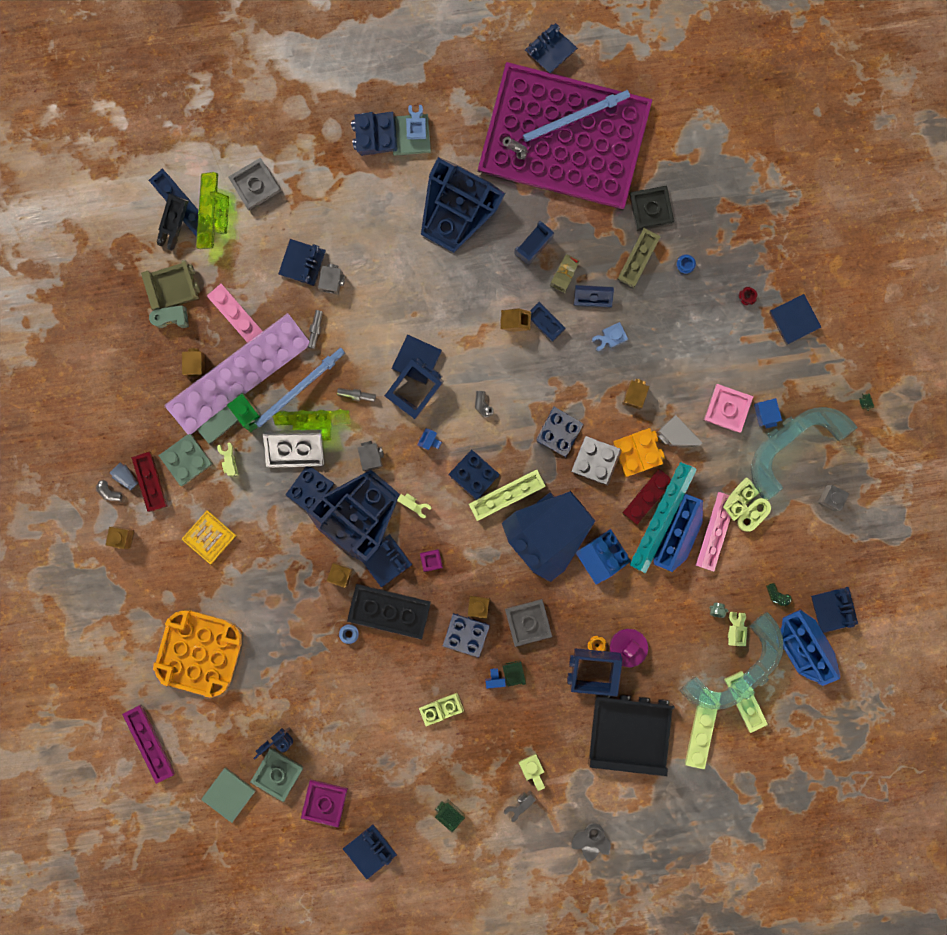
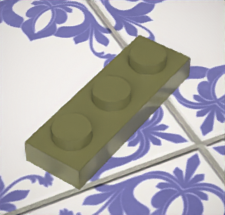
[617,228,661,288]

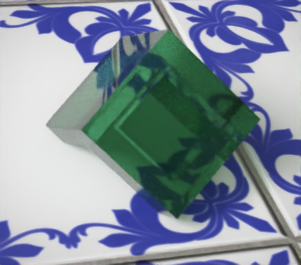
[502,660,526,687]

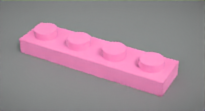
[207,284,263,343]
[696,492,731,571]

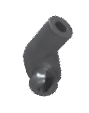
[503,137,528,159]
[475,391,494,417]
[96,480,123,502]

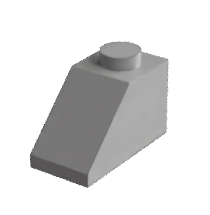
[657,415,702,447]

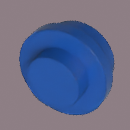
[676,254,696,274]

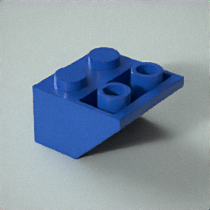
[576,529,631,584]

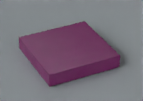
[301,779,348,827]

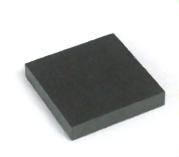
[629,185,674,231]

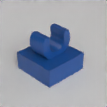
[417,428,442,450]
[485,668,506,689]

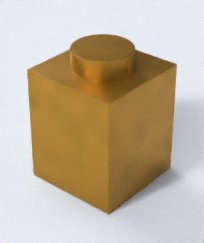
[500,308,531,332]
[182,348,205,377]
[622,379,650,410]
[105,527,134,549]
[327,563,353,588]
[467,595,489,618]

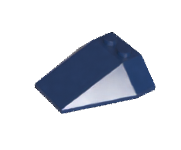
[421,157,506,253]
[306,470,400,563]
[502,491,596,582]

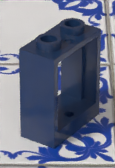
[384,358,444,419]
[567,648,622,696]

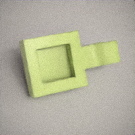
[217,443,239,477]
[397,493,431,518]
[728,612,747,646]
[519,754,545,791]

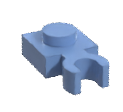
[406,105,426,139]
[592,322,628,351]

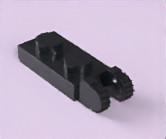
[157,194,189,251]

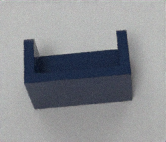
[514,221,554,266]

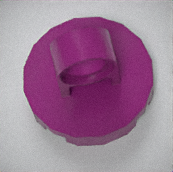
[610,628,648,667]

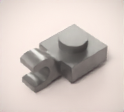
[504,791,536,822]

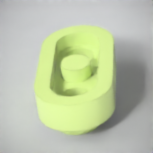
[737,498,771,531]

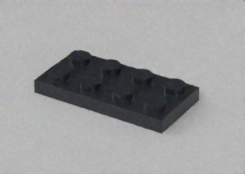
[347,584,431,639]

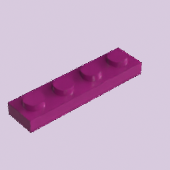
[122,705,175,784]

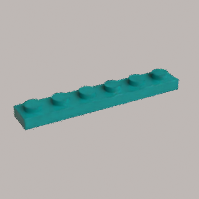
[630,462,697,573]

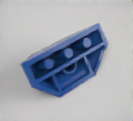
[653,494,703,572]
[779,610,841,686]

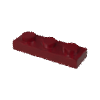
[131,452,168,512]
[622,469,671,525]

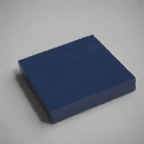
[769,294,821,345]
[391,334,442,385]

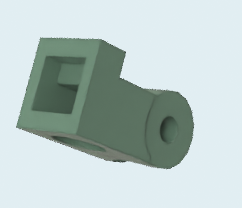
[149,305,189,328]

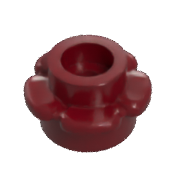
[739,287,758,305]

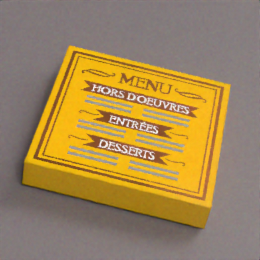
[182,510,237,564]

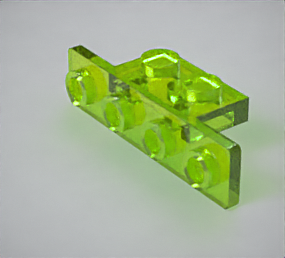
[196,172,229,249]
[272,409,351,441]

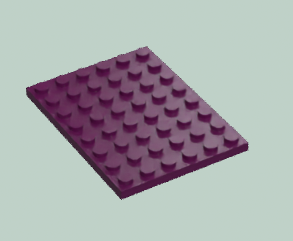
[477,62,652,210]

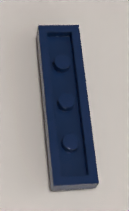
[148,168,213,239]

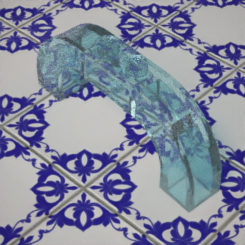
[751,407,858,500]
[679,612,783,709]

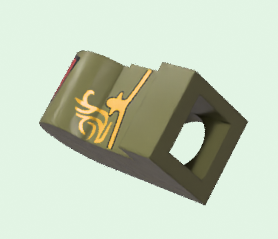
[550,254,580,293]

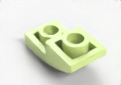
[723,478,759,521]
[419,693,464,726]

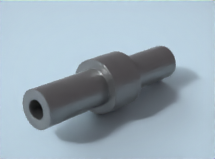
[308,310,323,349]
[337,388,376,402]

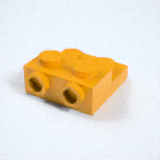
[613,428,665,477]

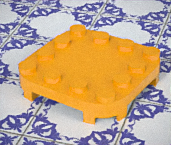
[153,610,242,698]

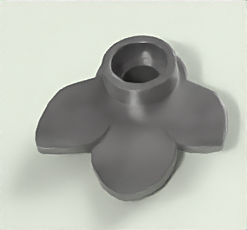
[572,823,611,862]

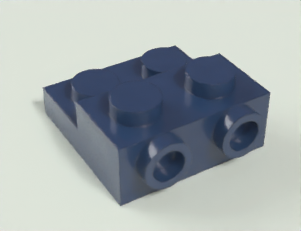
[351,111,397,156]

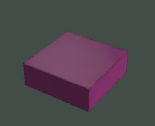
[420,549,443,572]

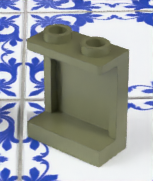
[141,260,201,310]

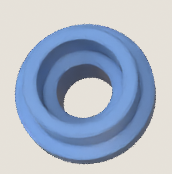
[339,624,359,644]

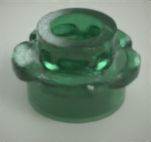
[859,393,874,411]

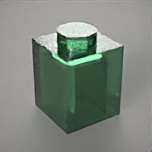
[434,799,465,833]

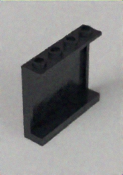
[588,695,675,777]

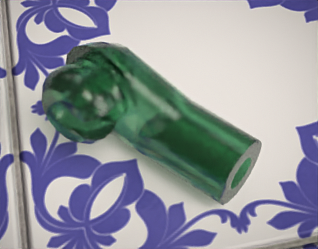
[766,583,792,606]

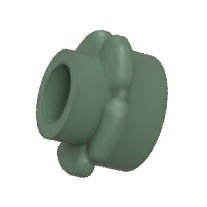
[709,603,728,618]

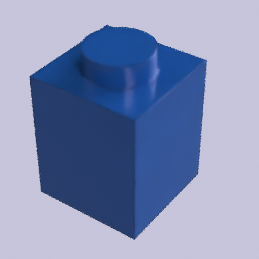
[754,398,782,429]

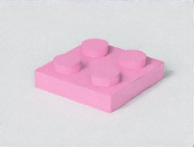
[704,384,753,433]

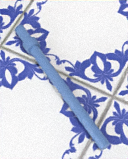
[523,90,630,142]
[254,348,345,428]

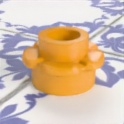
[587,636,606,651]

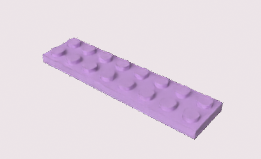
[165,313,309,434]

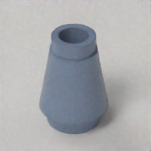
[110,462,138,491]

